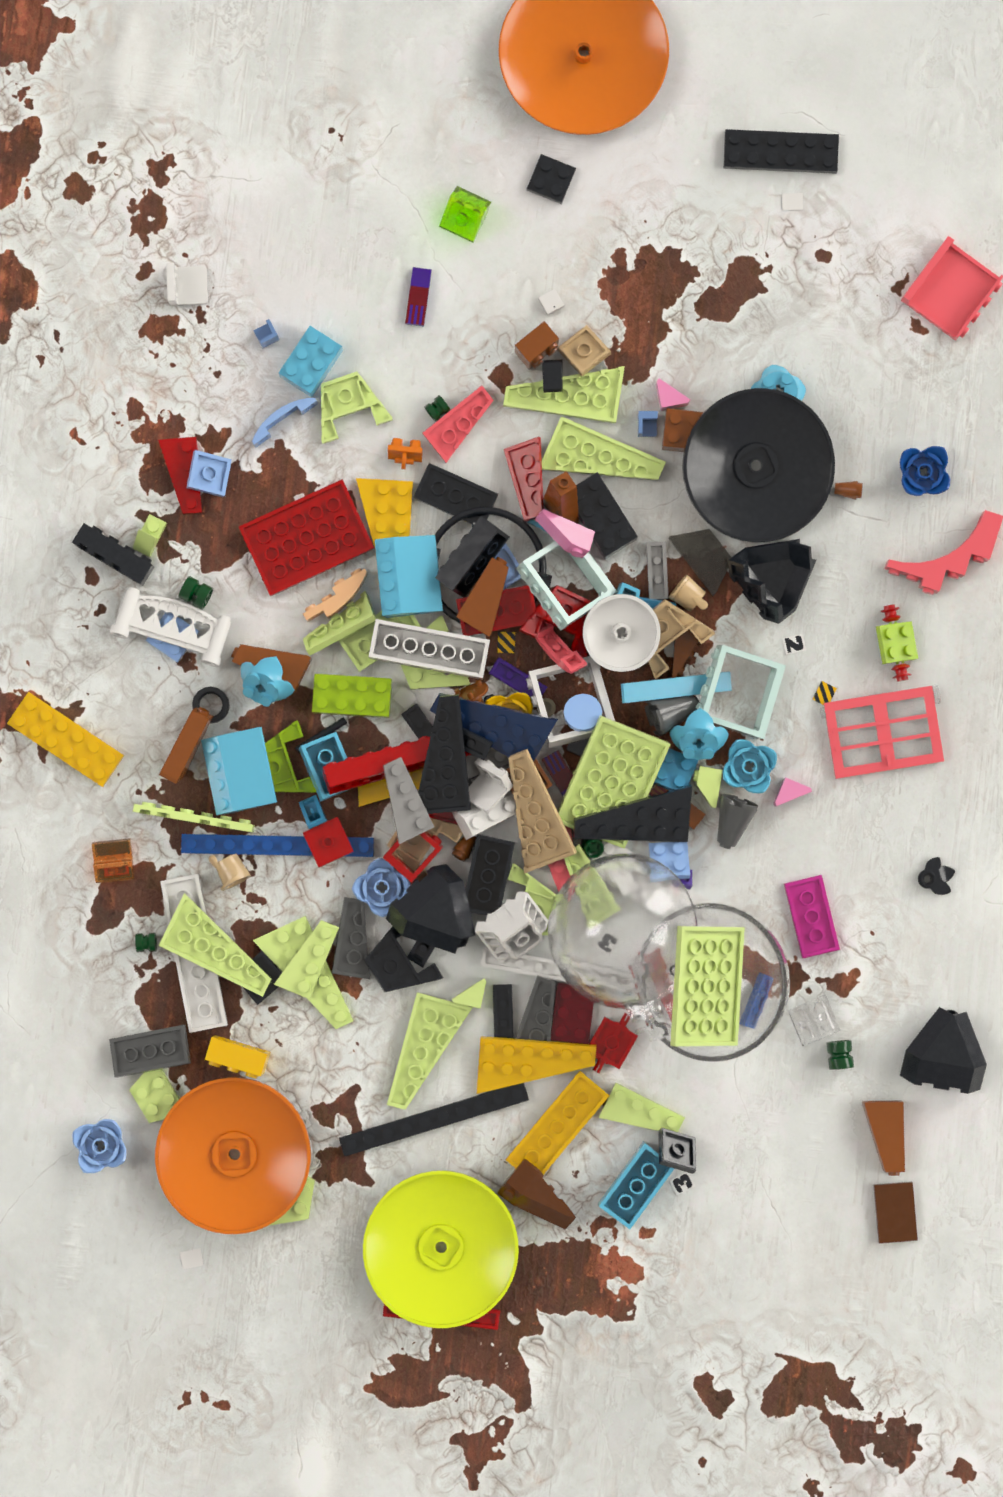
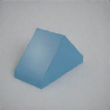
[299,795,328,829]

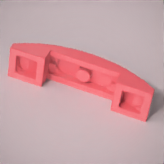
[535,621,587,674]

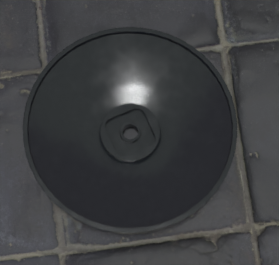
[682,388,835,542]

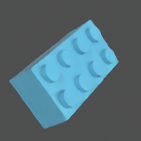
[598,1141,674,1229]

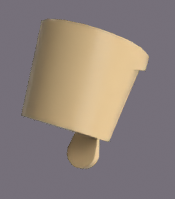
[669,574,708,612]
[208,854,251,891]

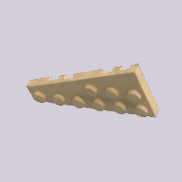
[508,749,577,874]

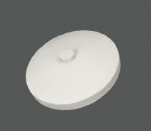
[583,594,661,672]

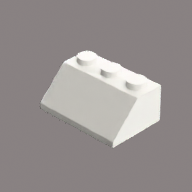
[452,791,516,840]

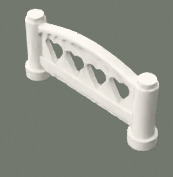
[109,587,231,667]

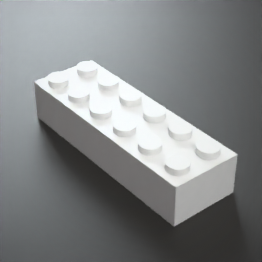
[369,619,490,680]

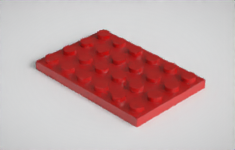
[239,479,375,596]

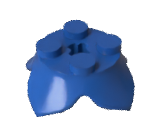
[900,446,950,496]

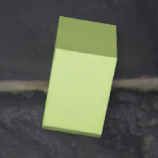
[452,978,486,1009]

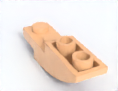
[303,568,368,622]

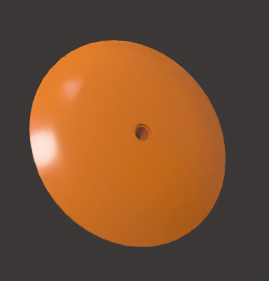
[499,0,669,135]

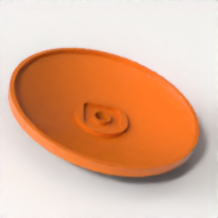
[155,1077,311,1234]

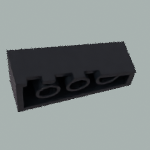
[72,523,154,586]

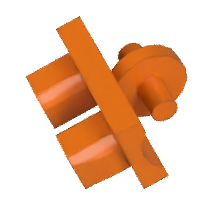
[388,438,423,469]

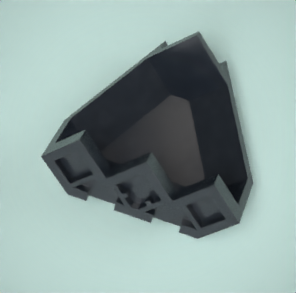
[728,539,816,624]
[386,864,476,954]
[900,1007,987,1094]

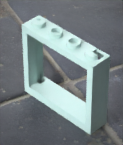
[516,541,617,631]
[696,645,786,739]

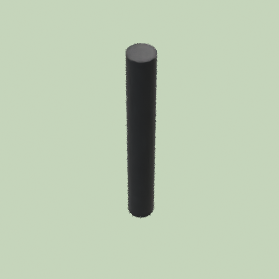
[295,717,347,753]

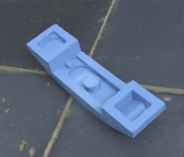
[252,398,318,447]

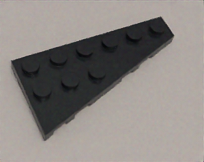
[418,694,471,814]
[573,784,692,842]

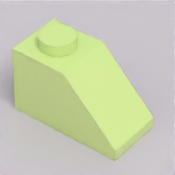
[693,766,723,809]

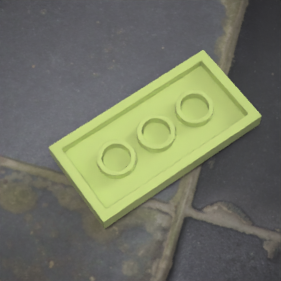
[338,611,421,672]

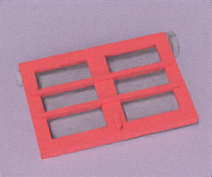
[820,685,944,779]

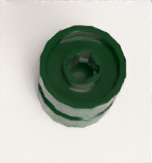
[178,576,214,610]
[826,1040,854,1070]

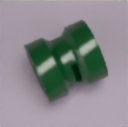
[424,395,451,422]
[580,839,604,858]
[135,933,157,952]

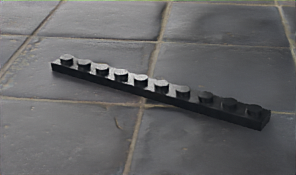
[339,1083,529,1157]

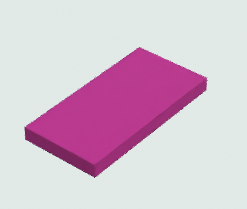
[784,875,840,959]

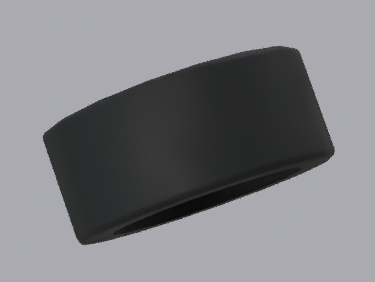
[192,686,230,724]

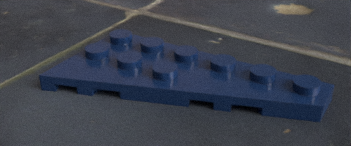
[429,693,558,762]

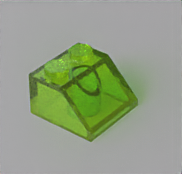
[439,186,491,243]

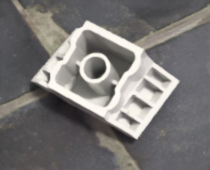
[475,892,548,960]

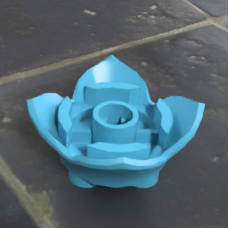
[751,365,806,401]
[241,656,295,707]
[669,708,729,760]
[723,739,777,793]

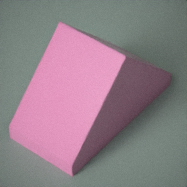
[656,378,690,411]
[773,778,812,807]

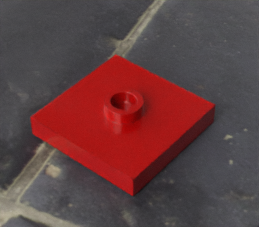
[303,817,354,868]

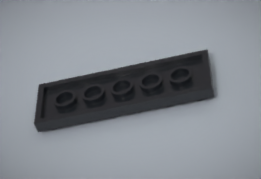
[723,129,839,174]

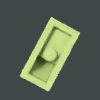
[133,514,167,557]

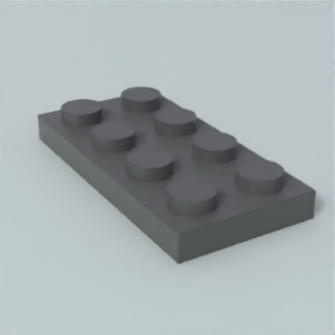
[109,1025,191,1078]

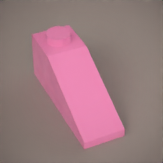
[535,509,595,558]

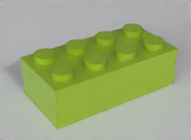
[312,674,392,718]

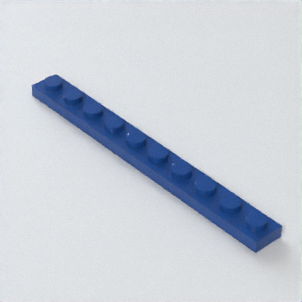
[181,834,374,857]

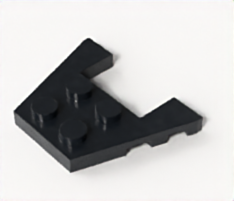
[364,926,444,993]

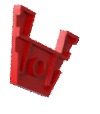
[519,585,590,658]

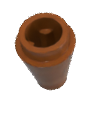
[835,481,863,500]
[452,836,477,862]

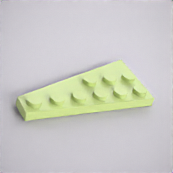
[133,802,255,833]
[158,893,272,997]
[253,916,354,1029]
[387,992,473,1110]

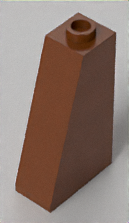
[543,471,579,524]
[456,557,509,637]
[231,644,312,693]
[159,707,213,784]
[862,1100,905,1176]

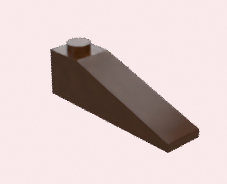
[497,1158,576,1229]

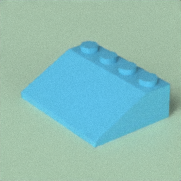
[375,535,443,618]
[201,727,277,815]

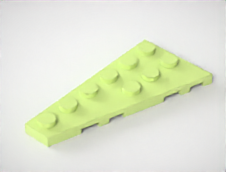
[503,366,625,423]
[542,416,666,480]

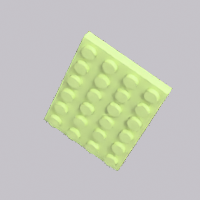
[558,715,671,849]
[670,926,745,1047]

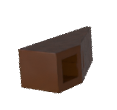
[671,629,701,678]

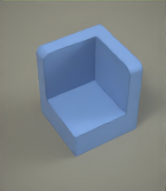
[253,319,280,348]
[638,411,658,437]

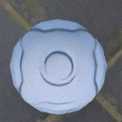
[564,694,602,732]

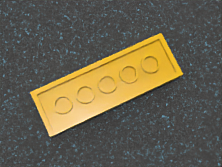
[7,692,125,787]
[505,1071,610,1175]

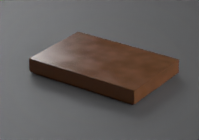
[873,1181,918,1244]

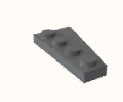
[331,897,370,979]
[515,975,556,1041]

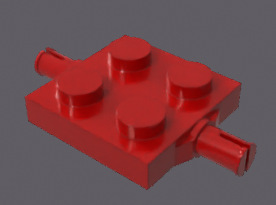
[589,1012,638,1074]

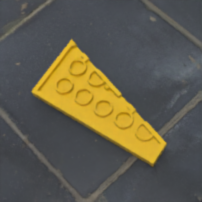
[356,478,413,552]
[476,1036,596,1094]

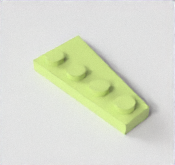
[303,591,376,655]
[274,920,339,999]

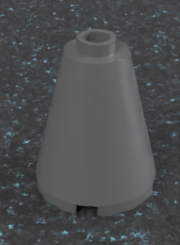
[645,695,700,736]
[717,794,758,849]

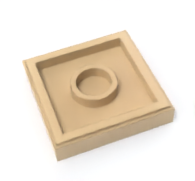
[558,325,611,377]

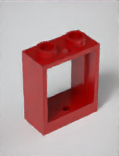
[383,831,443,883]

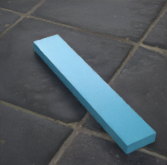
[621,671,732,703]

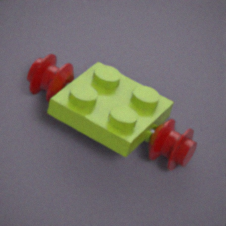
[876,604,919,682]

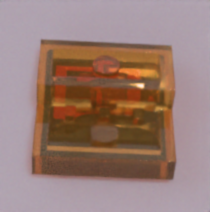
[92,838,134,883]

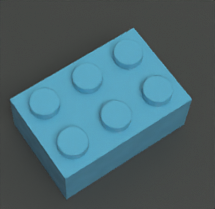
[279,326,343,398]
[299,732,353,802]

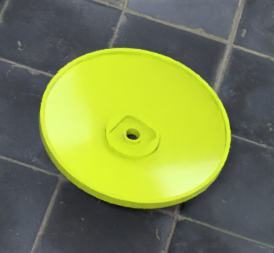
[363,1170,519,1328]

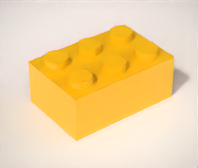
[205,1035,271,1079]

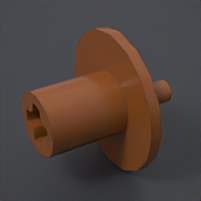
[454,679,489,704]

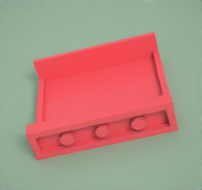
[901,236,1003,341]

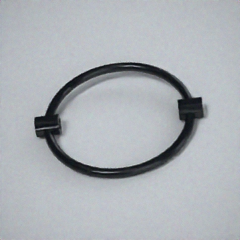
[435,507,552,624]

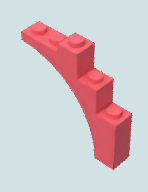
[884,510,1003,595]

